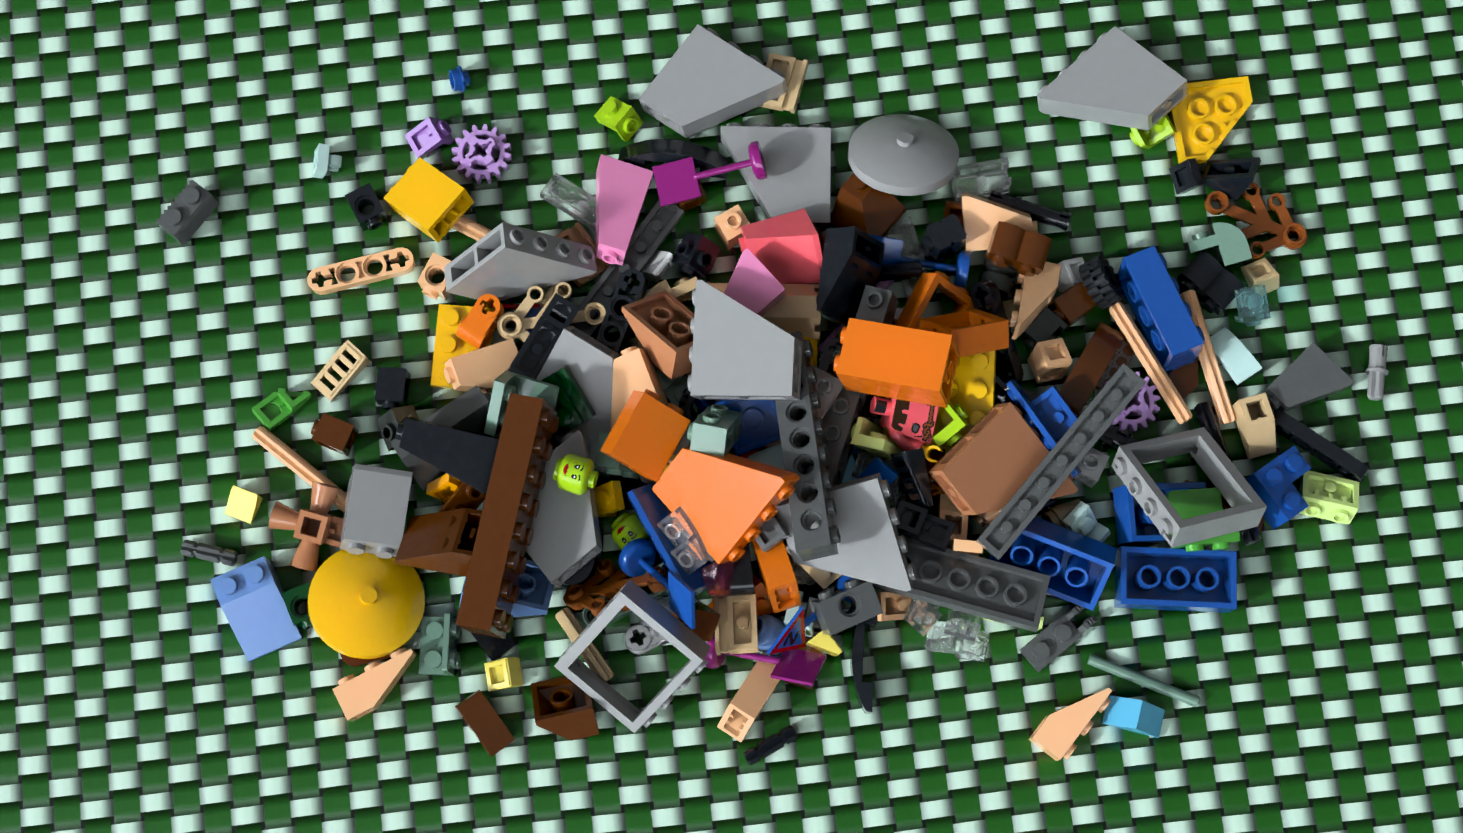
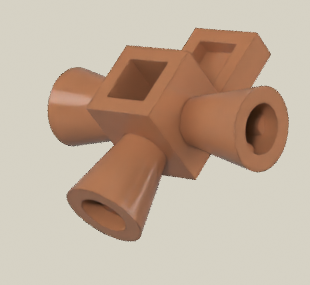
[269,481,343,572]

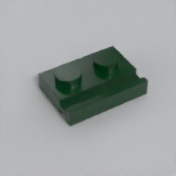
[541,365,596,436]

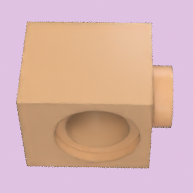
[714,204,750,250]
[418,252,451,300]
[1027,338,1073,384]

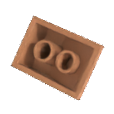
[621,290,694,380]

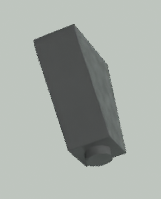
[1260,342,1355,412]

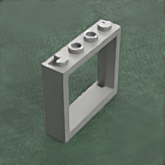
[1112,427,1267,548]
[554,579,711,733]

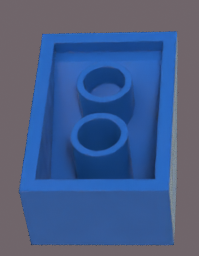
[1113,482,1206,545]

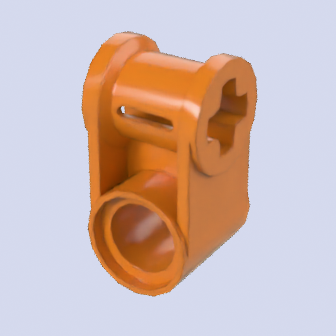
[456,294,504,349]

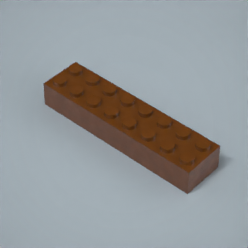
[456,393,559,639]

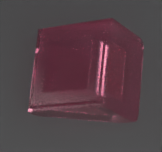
[701,562,734,597]

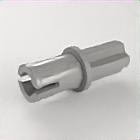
[1365,344,1389,401]

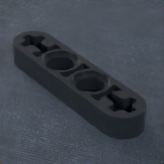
[971,280,1024,384]
[1273,410,1369,483]

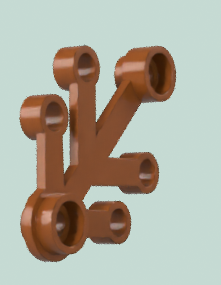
[1204,182,1307,260]
[563,559,668,617]

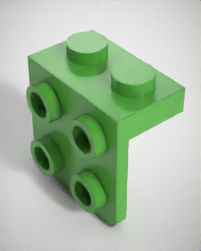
[1166,488,1240,552]

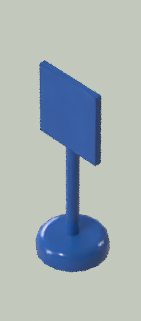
[869,234,971,289]
[618,538,695,629]

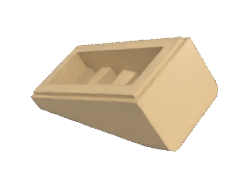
[311,340,370,402]

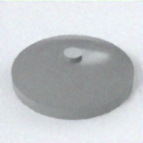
[848,114,959,196]

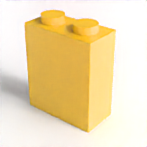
[384,157,474,243]

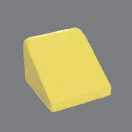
[225,485,263,524]
[806,631,842,657]
[484,657,524,692]

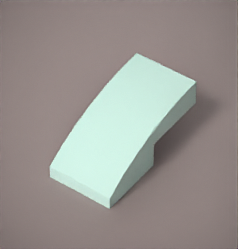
[1210,327,1262,386]

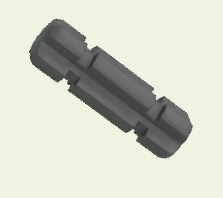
[181,540,238,566]

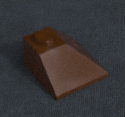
[830,173,906,236]
[531,676,599,741]

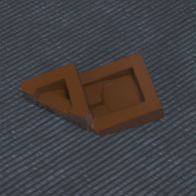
[1168,356,1198,399]

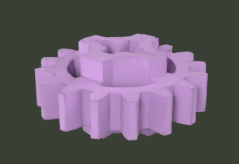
[452,124,512,185]
[1103,372,1161,433]

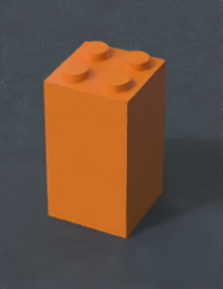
[834,318,960,408]

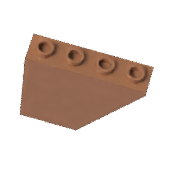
[928,402,1079,515]

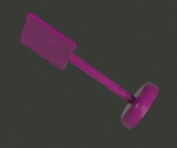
[652,141,767,207]
[705,632,827,686]

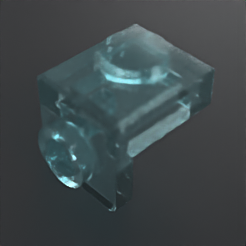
[1234,284,1271,327]

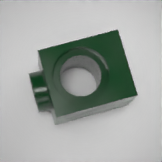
[281,582,313,630]

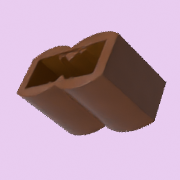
[985,221,1052,277]

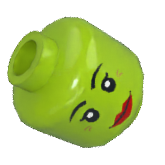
[553,454,599,495]
[611,512,652,549]

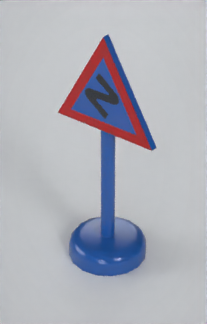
[767,575,852,655]

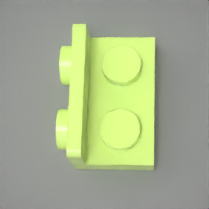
[851,416,904,460]
[1299,470,1360,524]

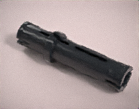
[988,190,1071,231]

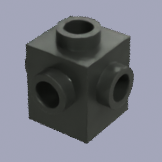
[376,405,419,451]

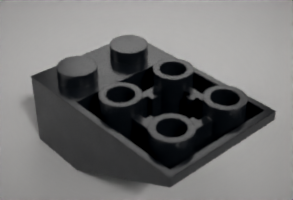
[816,226,885,327]

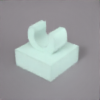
[312,143,342,179]

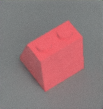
[738,208,823,284]

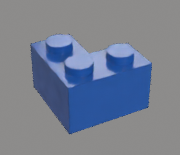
[1246,445,1312,530]

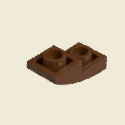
[455,689,515,757]

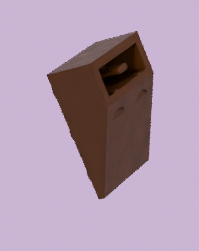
[394,508,482,577]

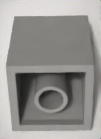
[340,464,413,558]

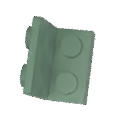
[484,370,559,436]
[419,612,462,676]

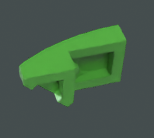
[252,388,311,432]

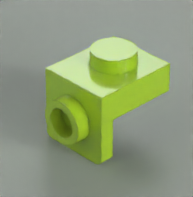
[594,96,643,142]
[1129,114,1177,149]
[932,402,970,447]

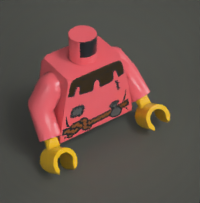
[870,377,957,463]

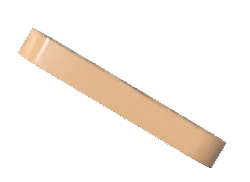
[307,247,415,295]

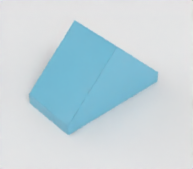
[1101,695,1165,738]

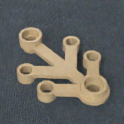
[497,282,606,342]

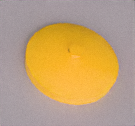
[308,549,425,659]

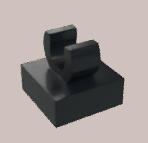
[1169,158,1204,194]

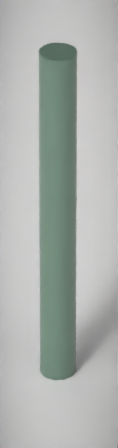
[1087,654,1200,707]

